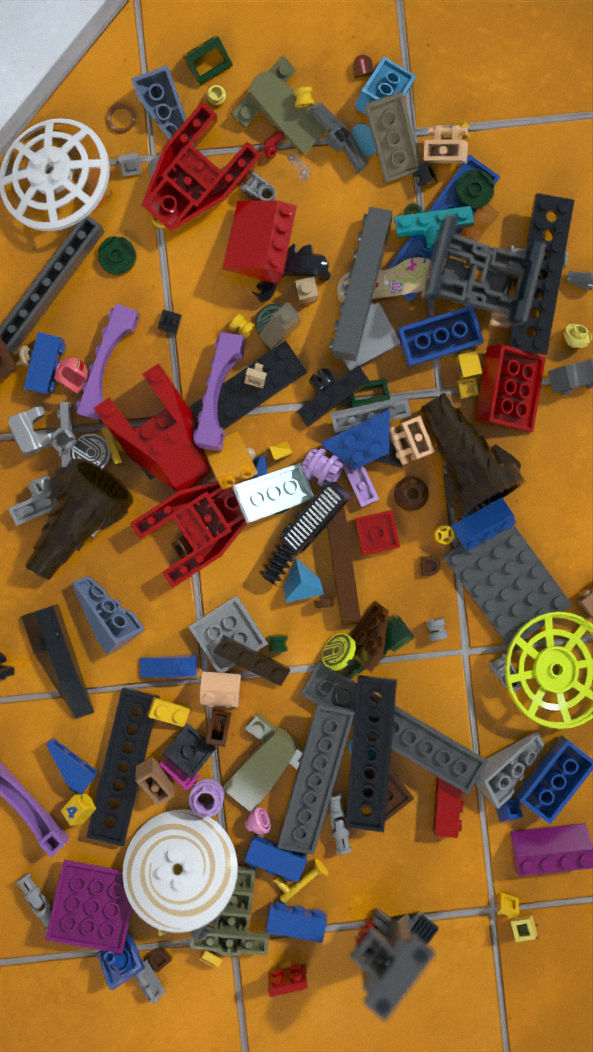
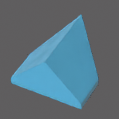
[283,557,324,603]

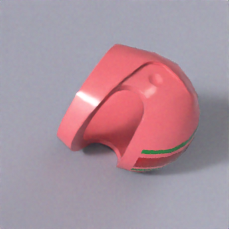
[54,358,88,394]

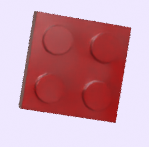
[355,510,400,555]
[268,964,308,998]

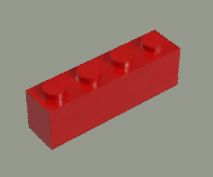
[433,776,464,838]

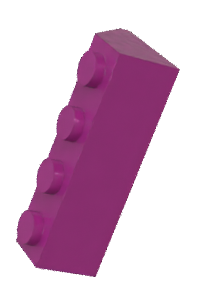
[510,823,593,876]

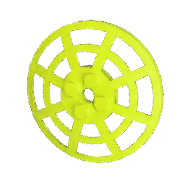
[504,612,593,729]

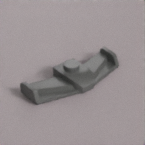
[306,102,368,175]

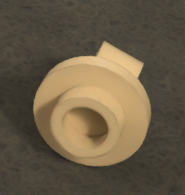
[14,346,33,365]

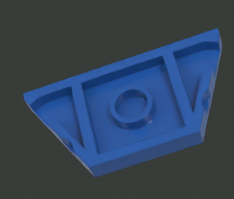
[321,409,390,469]

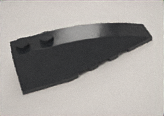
[21,604,94,718]

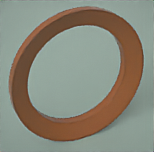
[107,104,135,132]

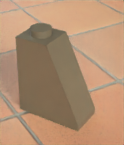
[259,302,301,351]

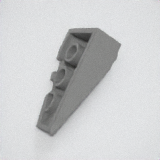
[475,732,545,809]

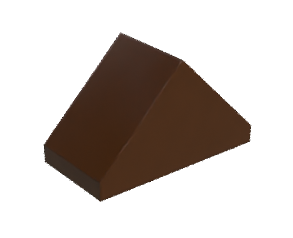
[206,709,231,747]

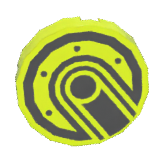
[322,633,356,670]

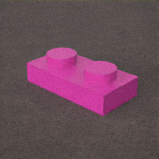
[159,757,200,791]

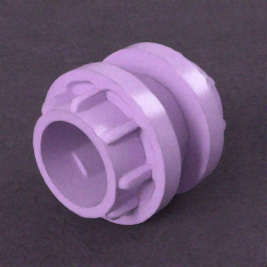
[302,448,343,486]
[189,778,224,817]

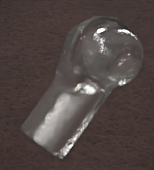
[288,153,311,181]

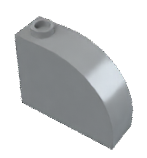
[342,302,401,372]

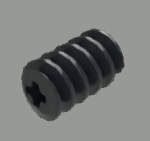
[259,544,298,587]

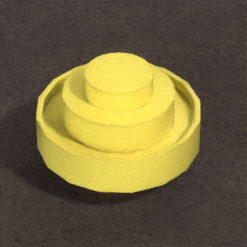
[563,324,592,348]

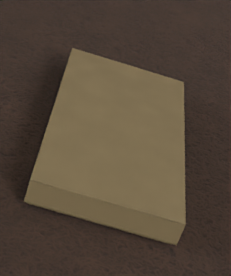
[364,91,420,183]

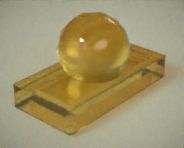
[72,169,113,201]
[460,204,500,242]

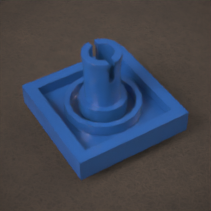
[96,932,145,990]

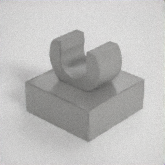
[118,152,142,177]

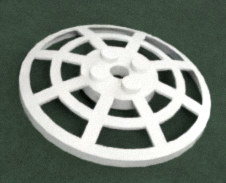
[0,118,110,231]

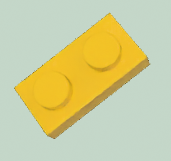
[147,697,190,727]

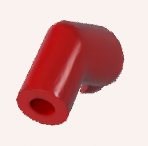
[264,131,284,158]

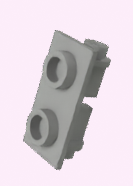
[134,959,166,1004]

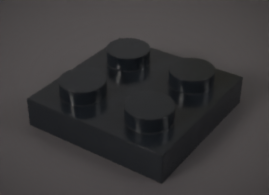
[162,723,217,779]

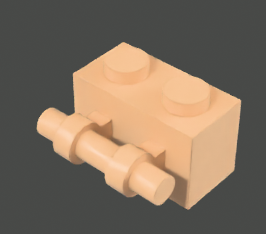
[423,125,468,163]
[389,416,435,465]
[200,672,241,709]

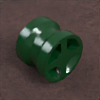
[269,635,288,652]

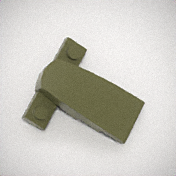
[231,56,327,155]
[223,713,303,812]
[190,866,269,956]

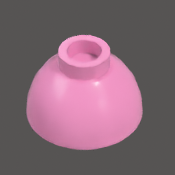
[245,807,271,834]

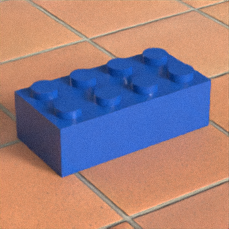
[396,306,484,369]
[515,735,593,824]

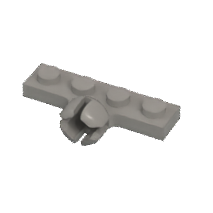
[331,396,411,433]
[51,402,76,467]
[8,476,57,526]

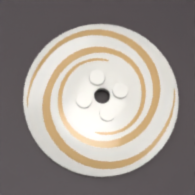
[123,809,238,932]

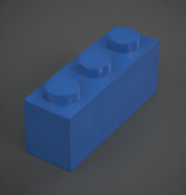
[24,332,66,396]
[451,497,516,551]
[244,834,307,882]
[266,901,327,943]

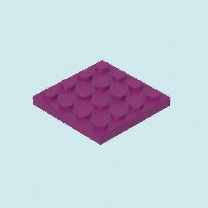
[45,859,133,954]

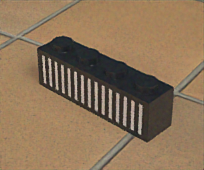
[280,482,352,555]

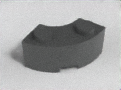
[548,359,593,396]

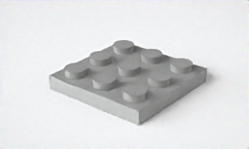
[189,595,268,673]

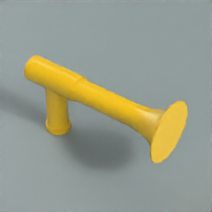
[273,859,328,903]

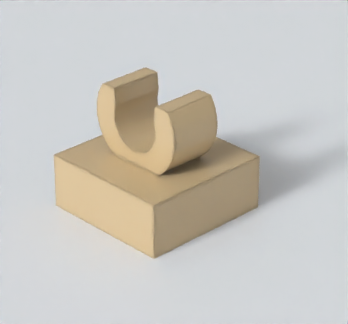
[245,363,267,389]

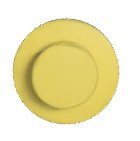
[207,85,226,105]

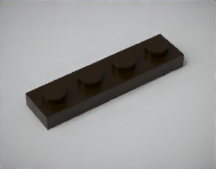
[214,635,290,686]

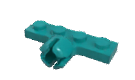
[394,206,474,251]

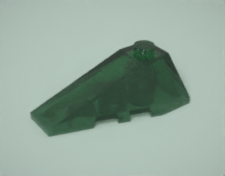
[346,615,415,679]

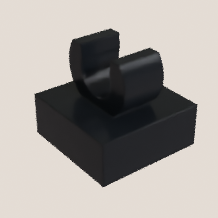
[413,162,438,187]
[158,310,182,334]

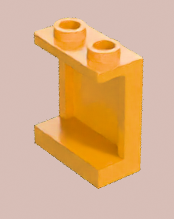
[204,431,258,490]

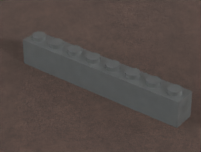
[330,207,393,362]
[0,216,105,354]

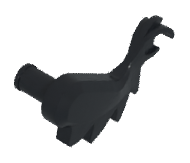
[252,244,331,302]

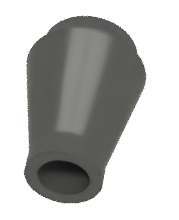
[566,271,593,291]

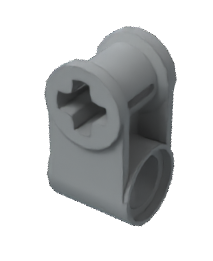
[240,171,276,201]
[488,653,521,691]

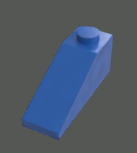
[139,654,198,677]
[47,738,99,795]

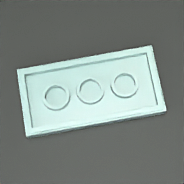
[233,463,314,523]

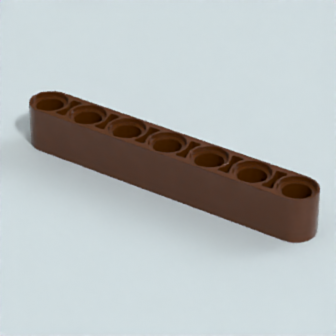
[327,507,361,626]

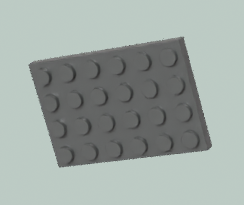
[442,525,572,647]

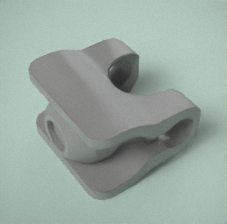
[8,406,53,456]

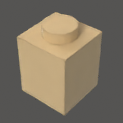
[295,277,318,305]

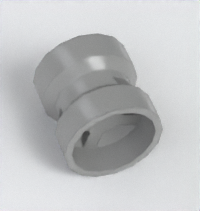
[425,618,448,641]

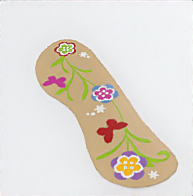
[337,257,443,303]

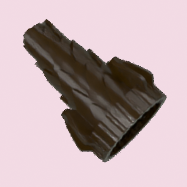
[421,393,525,518]
[25,458,133,580]

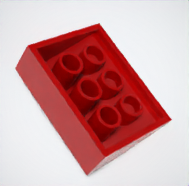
[222,200,297,284]
[475,344,546,432]

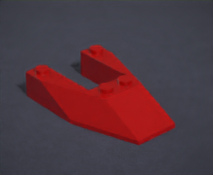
[141,102,262,232]
[94,363,211,492]
[130,481,247,588]

